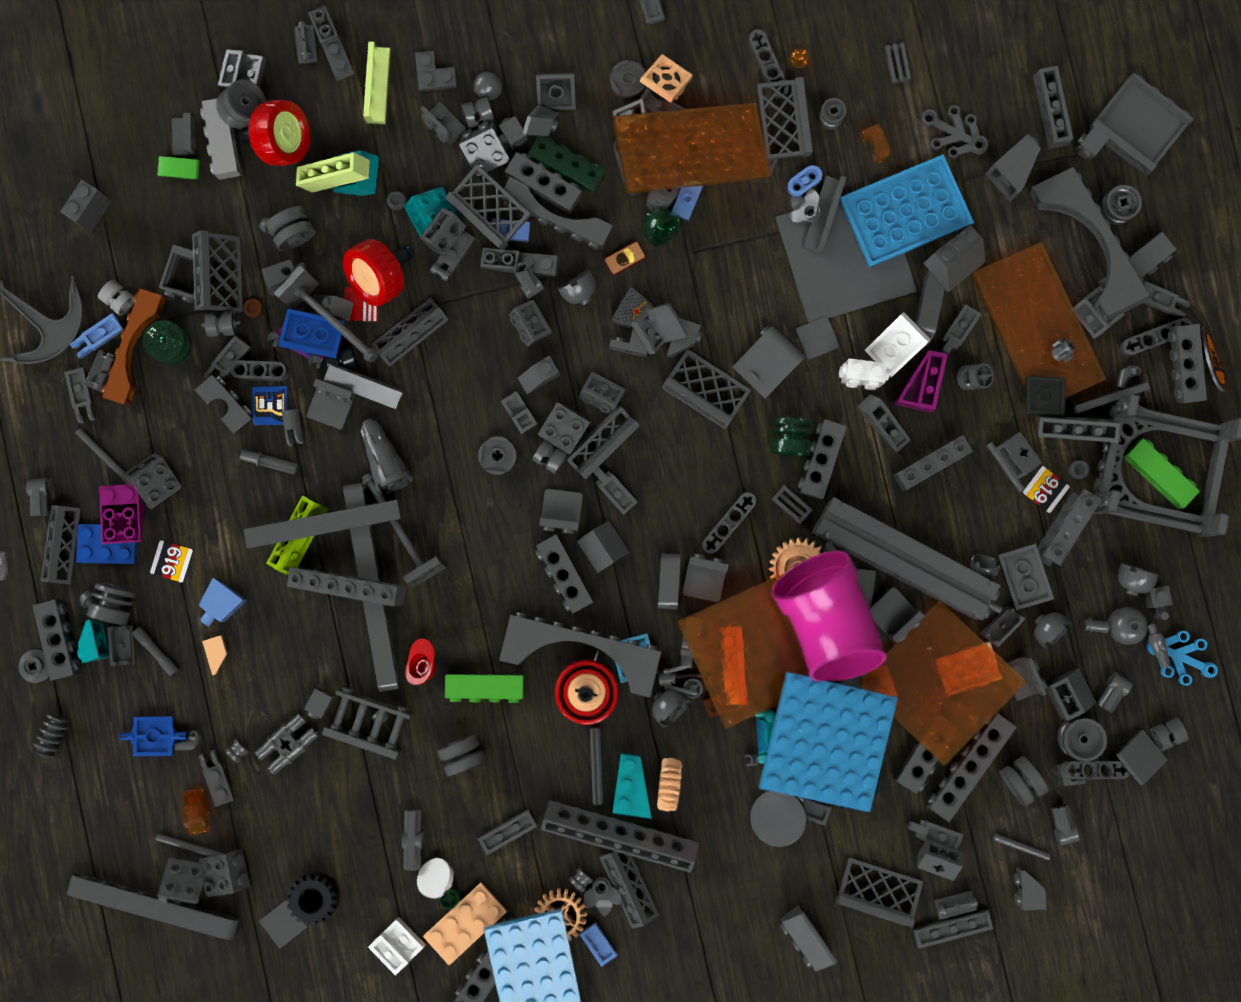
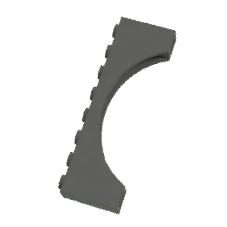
[1030,167,1150,322]
[499,612,662,698]

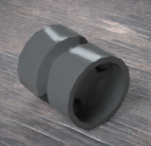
[462,97,494,129]
[818,98,846,130]
[532,440,568,474]
[1150,718,1188,751]

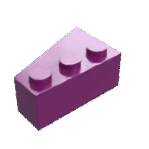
[894,350,948,413]

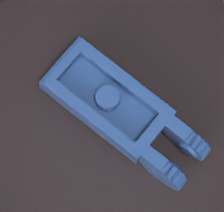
[70,313,124,358]

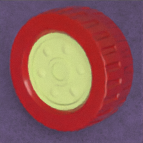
[239,100,310,166]

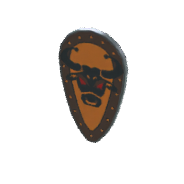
[1201,326,1228,392]

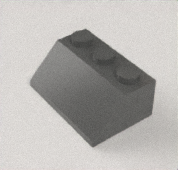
[924,225,986,292]
[780,905,837,971]

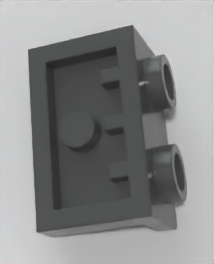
[509,300,552,347]
[579,372,626,414]

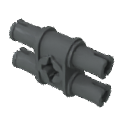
[255,713,319,775]

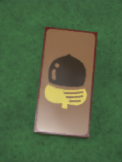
[604,241,646,276]

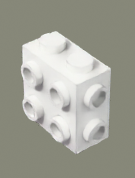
[839,359,890,390]

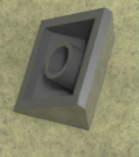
[536,73,576,110]
[577,521,630,573]

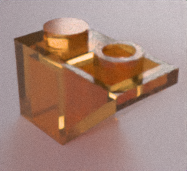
[182,787,209,836]

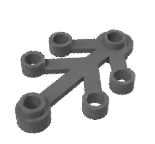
[921,105,988,159]

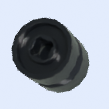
[325,344,358,370]

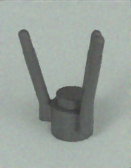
[659,664,706,696]

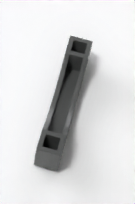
[500,177,613,250]

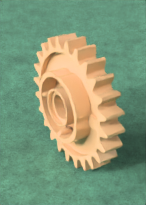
[769,537,827,584]

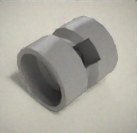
[98,280,134,316]

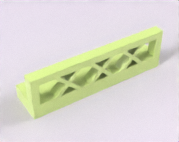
[363,42,391,124]

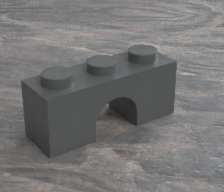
[194,374,253,434]

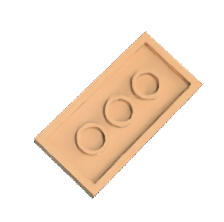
[423,882,507,965]

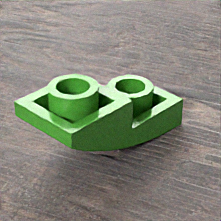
[158,156,199,180]

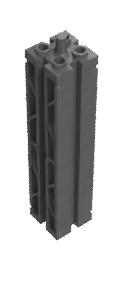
[811,497,1003,620]

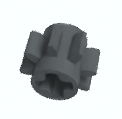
[1051,338,1076,363]

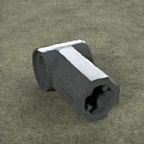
[513,262,544,299]
[26,478,51,516]
[1097,672,1133,713]
[1051,804,1079,846]

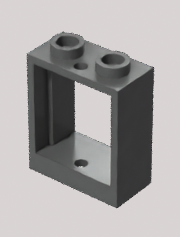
[159,245,214,304]

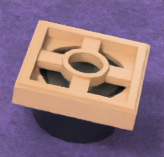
[640,54,693,103]

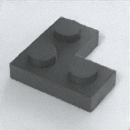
[415,51,457,92]

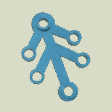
[1147,631,1218,686]

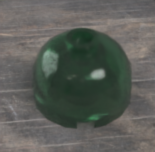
[642,208,681,247]

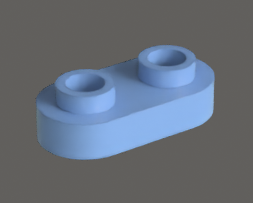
[787,165,822,197]

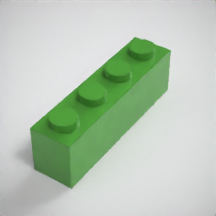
[1123,438,1200,509]
[445,674,524,703]

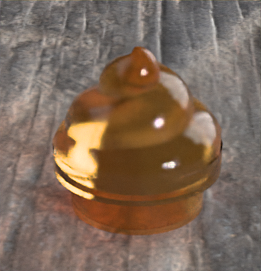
[790,48,809,68]

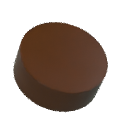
[243,298,263,318]

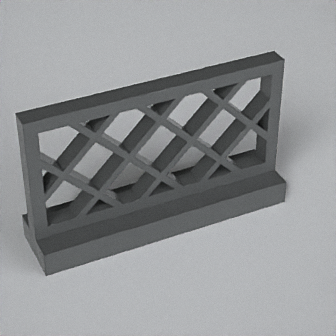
[757,77,813,160]
[445,164,531,250]
[192,230,243,313]
[662,349,751,430]
[835,858,923,928]

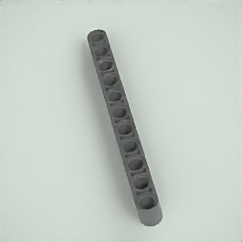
[343,482,400,692]

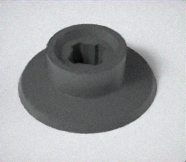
[18,649,49,683]

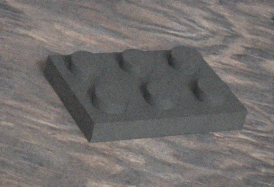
[998,544,1054,610]

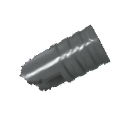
[282,409,304,446]

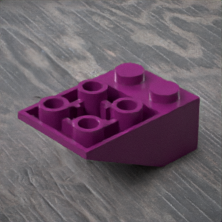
[99,484,146,544]

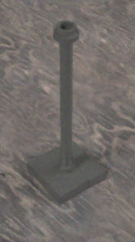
[274,265,378,362]
[362,473,446,588]

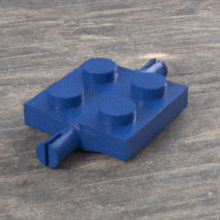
[119,716,188,756]

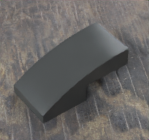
[500,391,537,434]

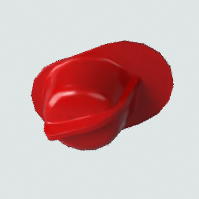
[405,639,437,685]

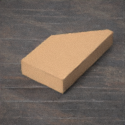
[202,635,228,675]

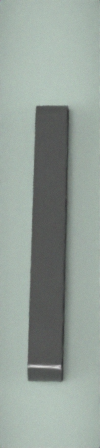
[66,873,239,940]

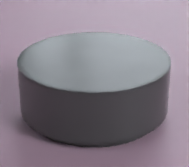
[1068,460,1089,480]

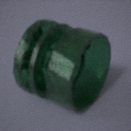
[143,320,192,365]
[770,417,812,456]

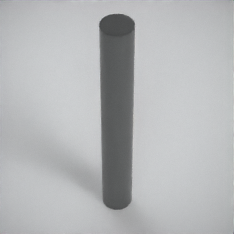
[986,441,1025,493]
[993,833,1051,861]

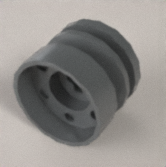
[86,583,136,625]

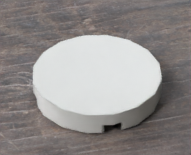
[417,858,453,898]

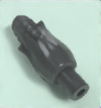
[1147,623,1170,668]

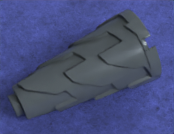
[360,419,413,495]

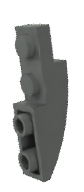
[308,6,354,81]
[480,248,559,276]

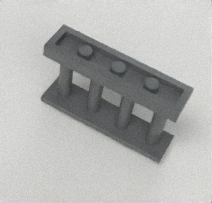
[1037,489,1101,567]
[322,687,413,760]

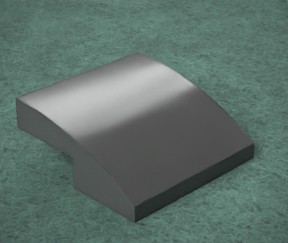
[218,49,266,89]
[1070,285,1125,339]

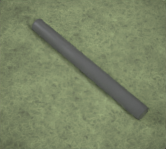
[75,428,131,485]
[156,833,225,857]

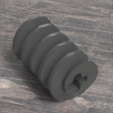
[646,176,679,213]
[32,714,69,758]

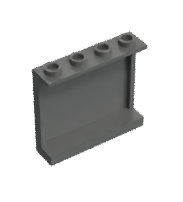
[1087,73,1193,176]

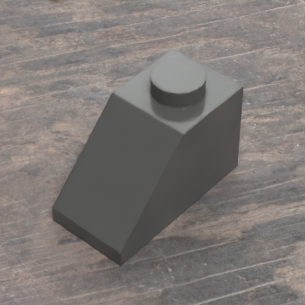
[523,105,560,136]
[666,318,703,358]
[518,356,560,395]

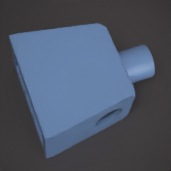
[199,578,247,626]

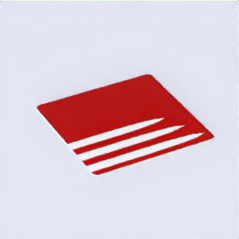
[344,287,378,321]

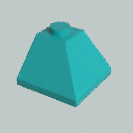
[77,620,109,663]

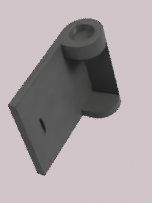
[733,325,806,398]

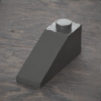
[857,394,911,452]

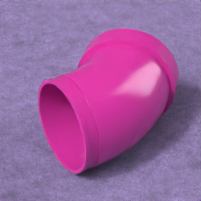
[772,551,886,682]

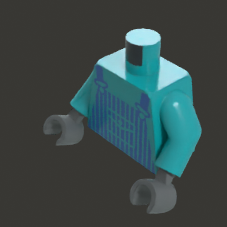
[742,706,776,766]

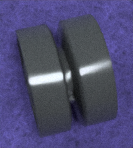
[1100,185,1142,225]

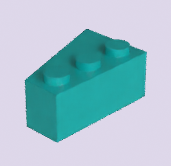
[613,752,651,818]

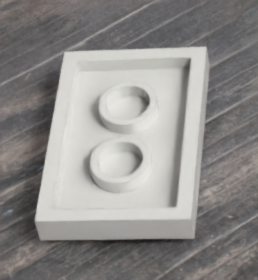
[865,312,931,377]

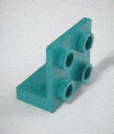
[404,187,460,237]

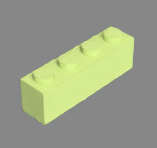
[296,152,370,192]

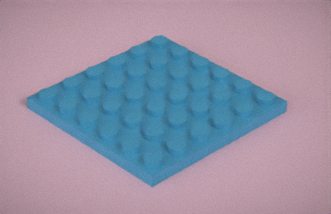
[759,672,898,812]

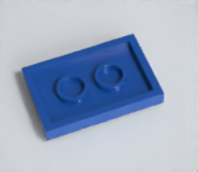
[278,309,345,358]
[76,524,137,564]

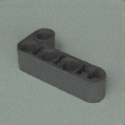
[915,269,945,346]

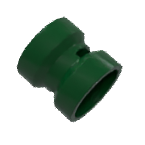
[439,886,461,909]

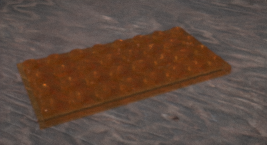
[612,103,771,194]
[972,242,1106,398]

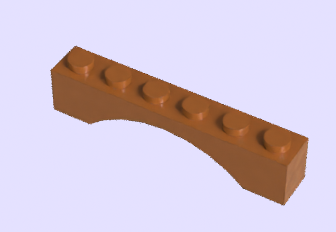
[102,289,167,406]

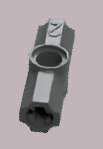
[402,809,423,871]

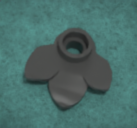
[787,188,821,223]
[583,877,622,917]

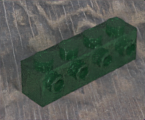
[528,136,605,195]

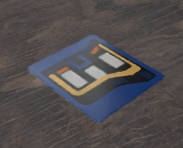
[253,386,287,425]

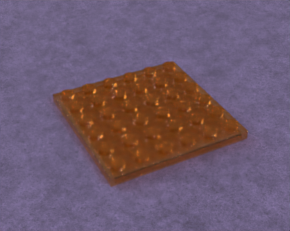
[677,574,810,729]
[858,601,1026,766]

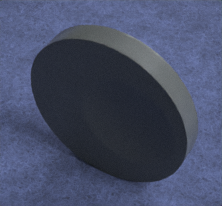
[750,791,807,847]

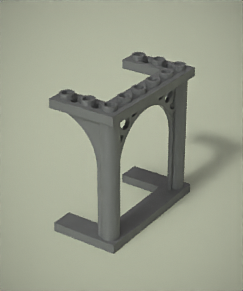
[1093,395,1241,537]

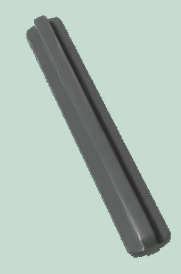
[590,727,603,805]

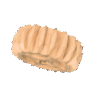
[657,758,682,812]
[535,888,587,941]

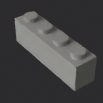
[200,98,242,180]

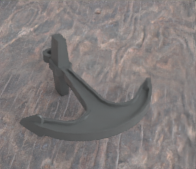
[0,276,83,364]

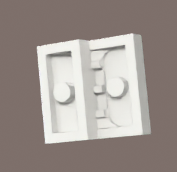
[369,917,426,975]

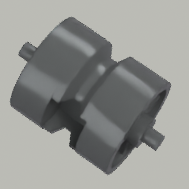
[201,310,241,337]
[957,363,994,390]

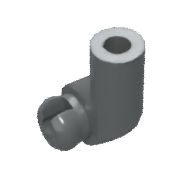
[1116,365,1141,389]

